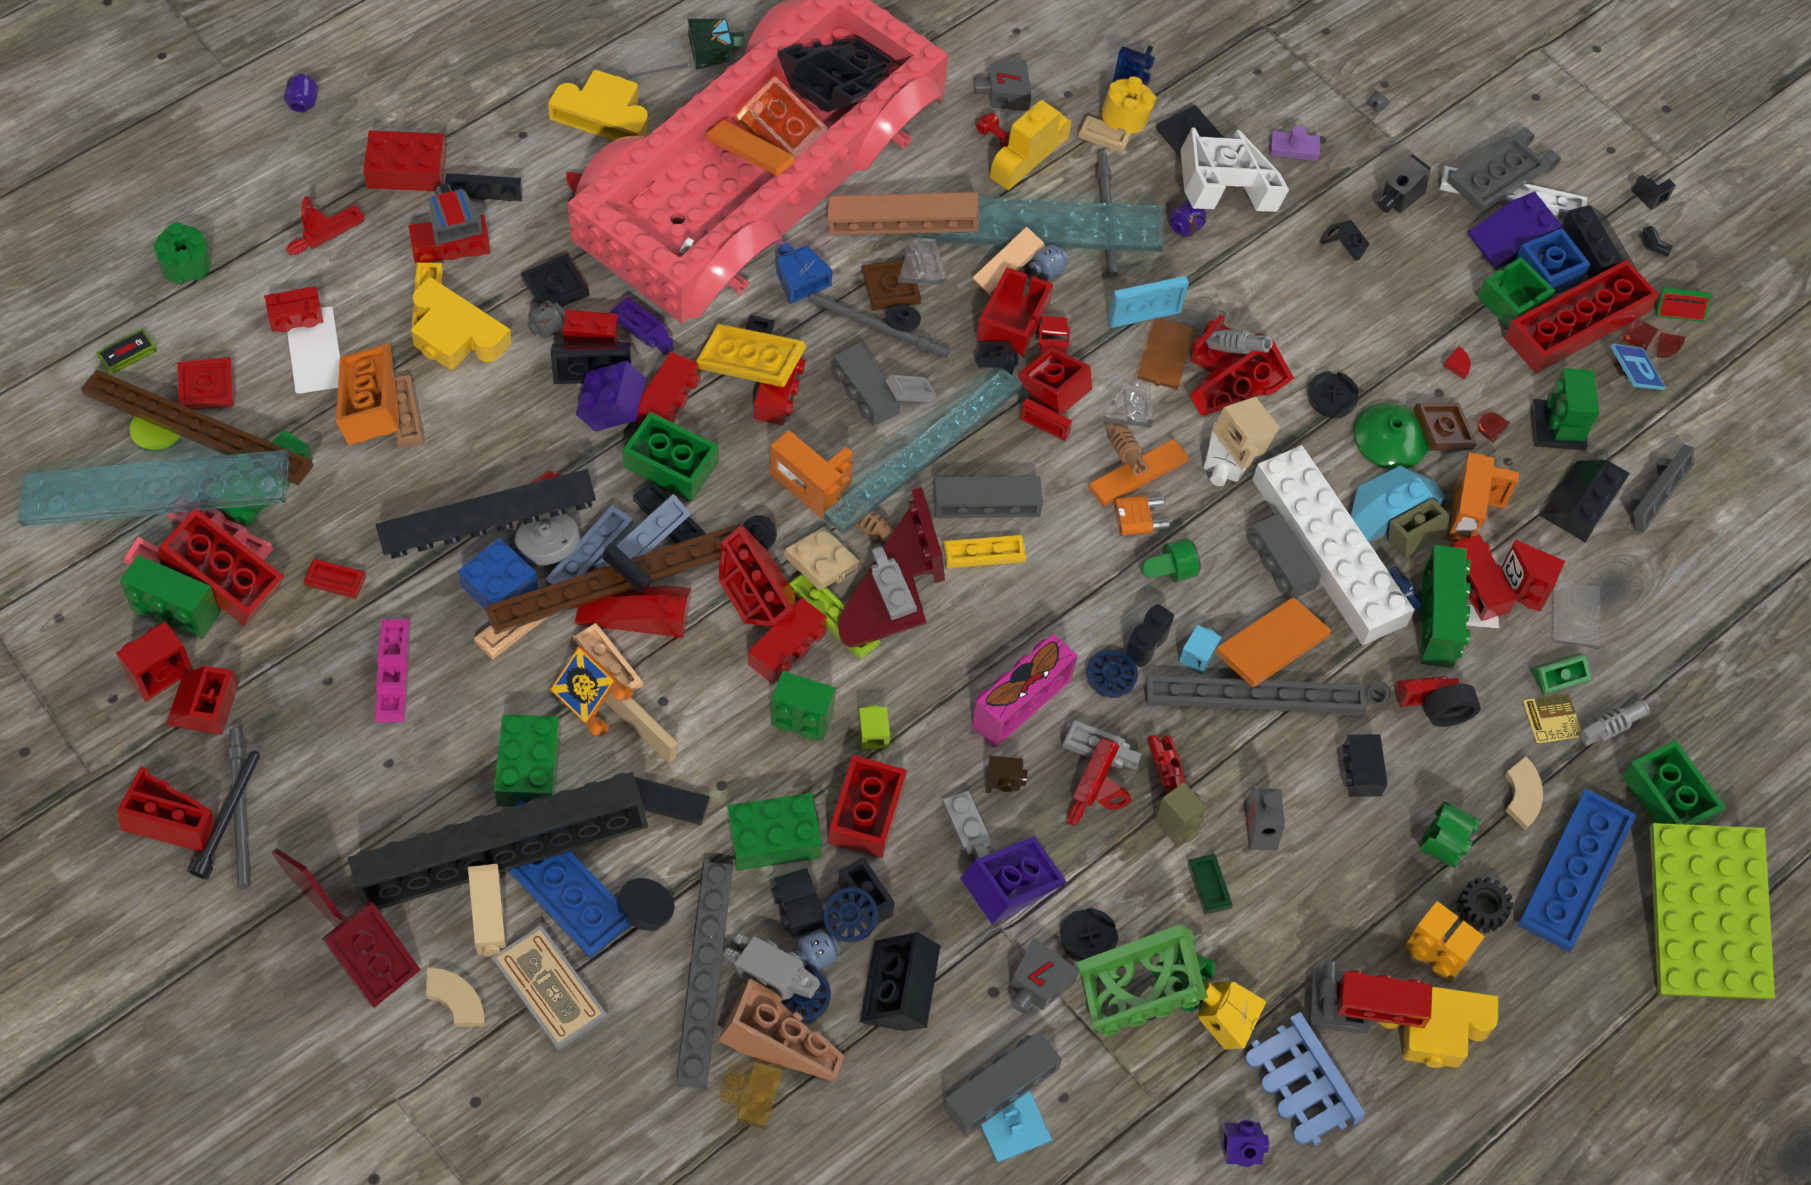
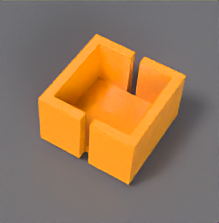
[1405,901,1485,983]

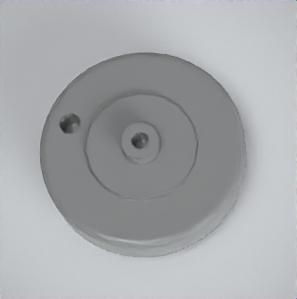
[514,513,580,565]

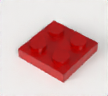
[177,357,234,410]

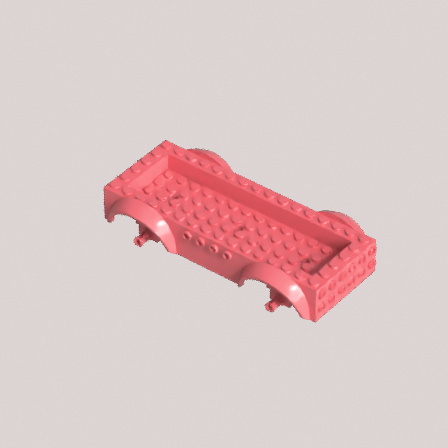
[568,0,948,324]

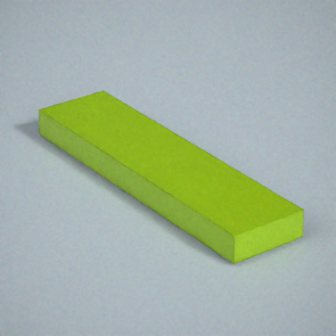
[789,574,881,660]

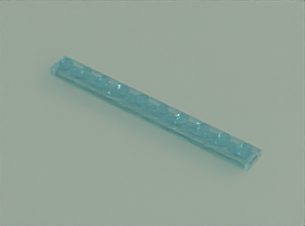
[824,369,1022,534]

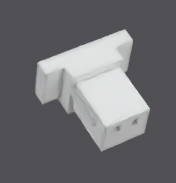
[679,238,694,255]

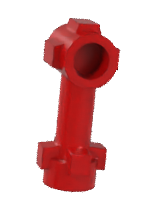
[976,112,1011,147]

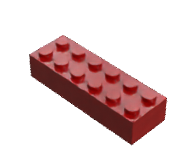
[1505,260,1659,374]

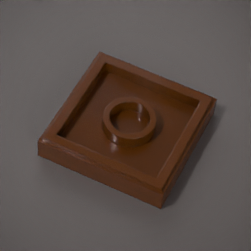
[861,259,921,311]
[1413,403,1477,451]

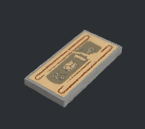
[492,925,607,1051]

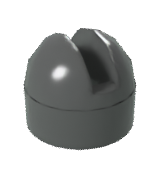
[1368,90,1390,111]
[1367,682,1391,705]

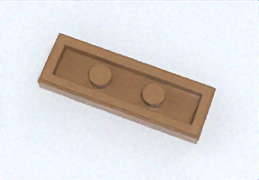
[395,374,424,448]

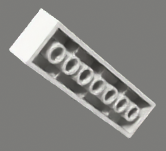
[1252,445,1414,646]

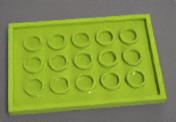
[1650,823,1775,1000]

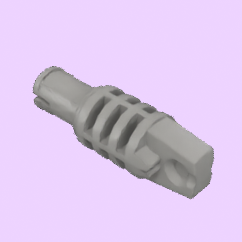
[1206,330,1273,354]
[1580,699,1650,746]

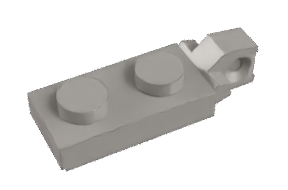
[871,547,917,621]
[1063,720,1142,770]
[942,791,992,860]

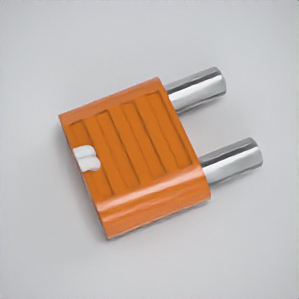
[1114,495,1170,536]

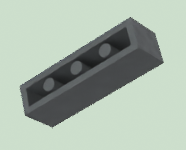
[933,475,1043,518]
[944,1032,1062,1137]

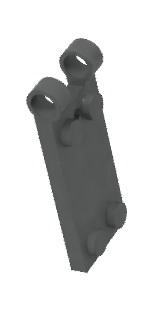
[1447,127,1561,212]

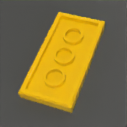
[696,324,807,387]

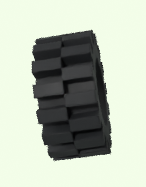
[1457,877,1513,933]

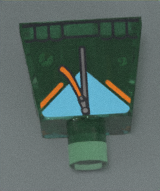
[688,19,745,70]

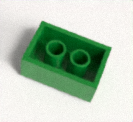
[623,412,719,501]
[120,555,220,639]
[494,714,561,806]
[1622,740,1726,825]
[727,793,822,871]

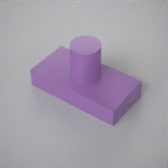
[1270,126,1320,161]

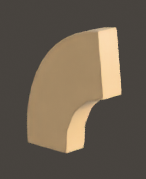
[1505,757,1543,831]
[426,967,485,1027]

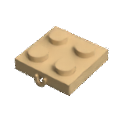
[783,527,860,591]

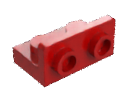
[1191,314,1232,372]
[1395,676,1460,707]

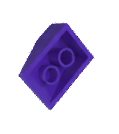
[1468,191,1563,270]
[960,836,1066,924]

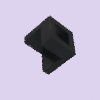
[1632,175,1676,210]

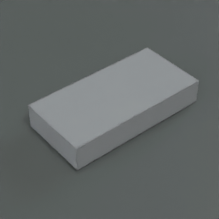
[885,375,937,403]

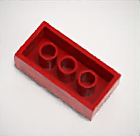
[156,508,284,626]

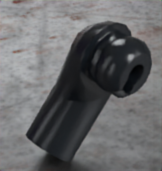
[1641,226,1673,257]

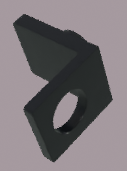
[1320,220,1369,261]

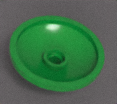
[1354,403,1429,470]

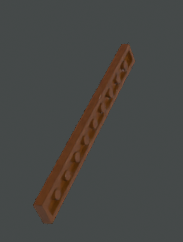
[81,370,314,486]
[485,523,741,634]

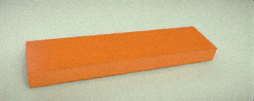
[706,120,795,176]
[1088,439,1189,507]

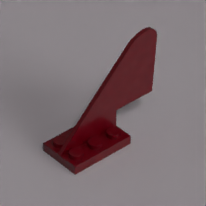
[838,487,945,647]
[272,848,421,1008]

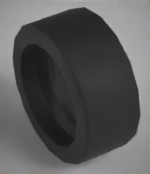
[1424,684,1481,727]

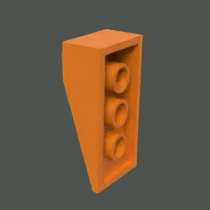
[336,343,399,445]

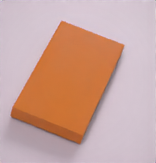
[1215,597,1332,688]

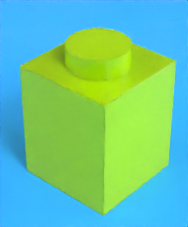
[858,705,890,750]

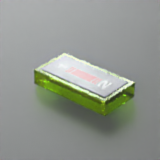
[96,328,157,375]

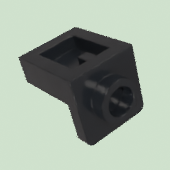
[975,341,1019,376]

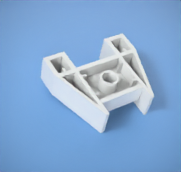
[1181,128,1289,212]

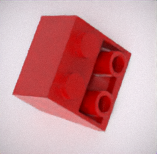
[166,665,238,735]

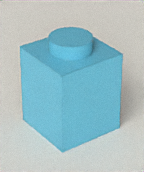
[1179,624,1222,674]

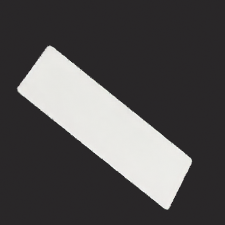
[287,306,340,394]

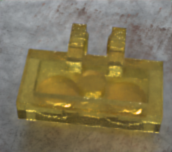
[719,1062,784,1130]

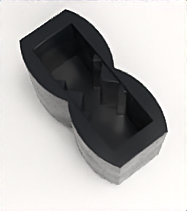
[1125,604,1174,667]
[770,868,825,937]

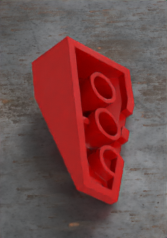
[1188,332,1294,416]
[575,585,692,638]

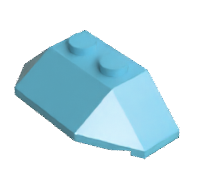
[1351,466,1449,542]

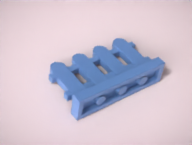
[1246,1012,1365,1146]

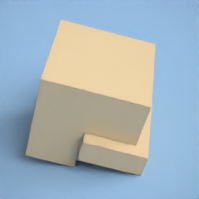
[1212,397,1280,469]

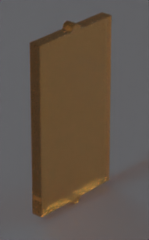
[1137,318,1196,390]

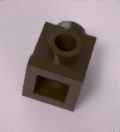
[985,755,1028,793]

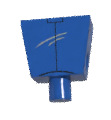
[776,243,833,304]

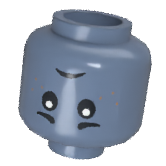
[1029,244,1068,281]
[795,929,840,972]

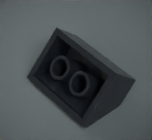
[1562,205,1638,279]
[551,341,632,384]
[1540,460,1630,543]
[860,932,941,1031]

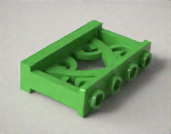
[1076,924,1208,1036]

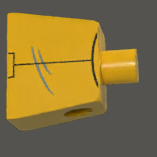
[1198,981,1266,1050]

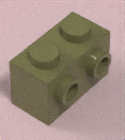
[1388,498,1449,558]
[1155,783,1207,846]

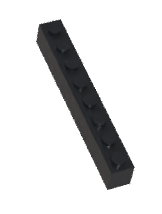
[375,469,596,559]

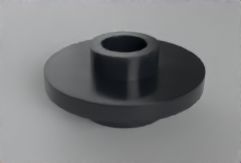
[885,305,921,331]
[743,515,777,550]

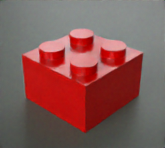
[116,622,193,702]

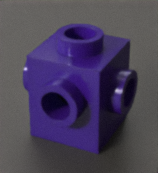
[1222,1120,1269,1167]

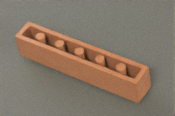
[827,192,980,235]

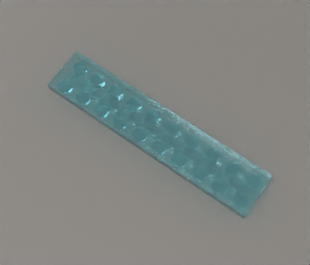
[914,198,1164,252]
[18,450,289,526]

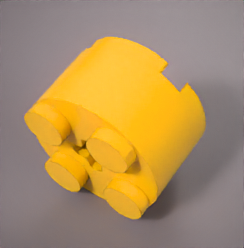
[1101,77,1156,134]

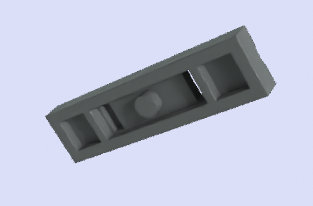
[1631,444,1694,533]

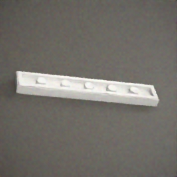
[1439,166,1588,217]

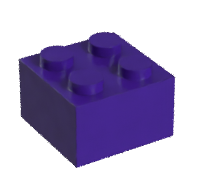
[576,361,646,431]

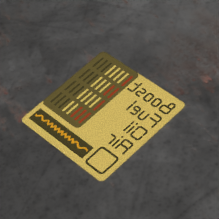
[1523,694,1582,743]

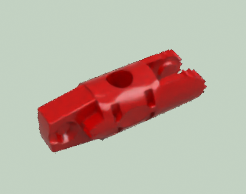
[1147,735,1187,794]

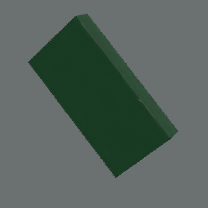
[1187,854,1233,915]

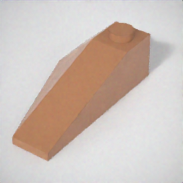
[718,979,844,1081]

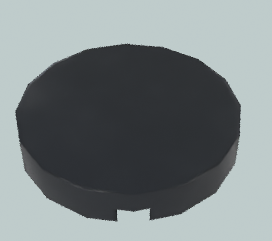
[1307,371,1359,418]
[616,878,675,931]
[1060,908,1119,962]

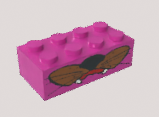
[972,634,1077,748]

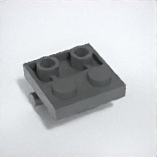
[1309,961,1372,1034]

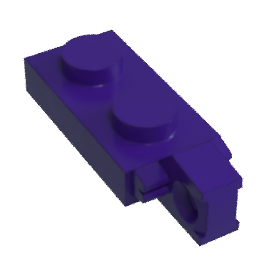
[610,297,674,355]

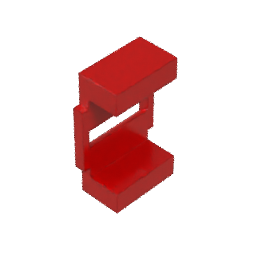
[1039,316,1070,355]

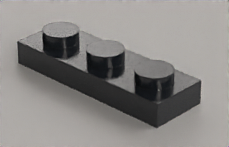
[445,173,523,202]

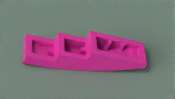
[375,619,410,723]

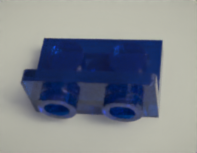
[1113,45,1155,86]

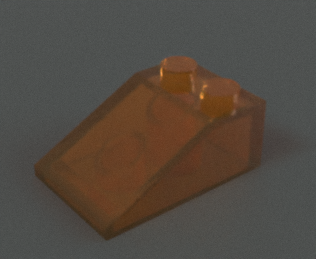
[735,76,828,158]

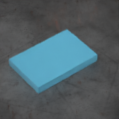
[1108,276,1189,328]

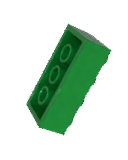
[1421,545,1470,668]

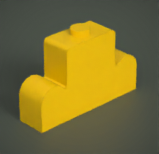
[548,70,648,141]
[990,100,1072,191]
[411,276,512,370]
[1378,987,1498,1068]

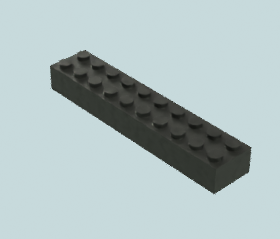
[348,772,649,910]

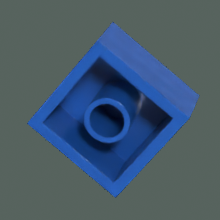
[1515,228,1590,294]
[458,538,538,609]

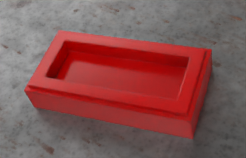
[1020,398,1073,441]
[304,558,366,599]

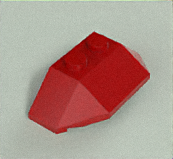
[719,526,795,627]

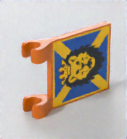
[550,646,633,736]

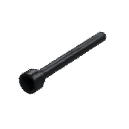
[187,751,260,880]

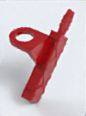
[286,196,365,255]
[1067,737,1131,826]

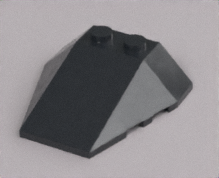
[777,37,895,113]

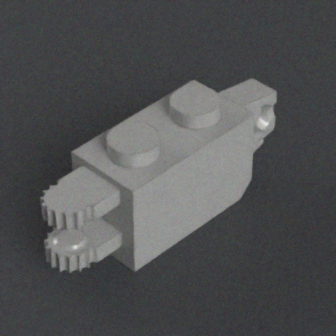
[723,933,820,1000]

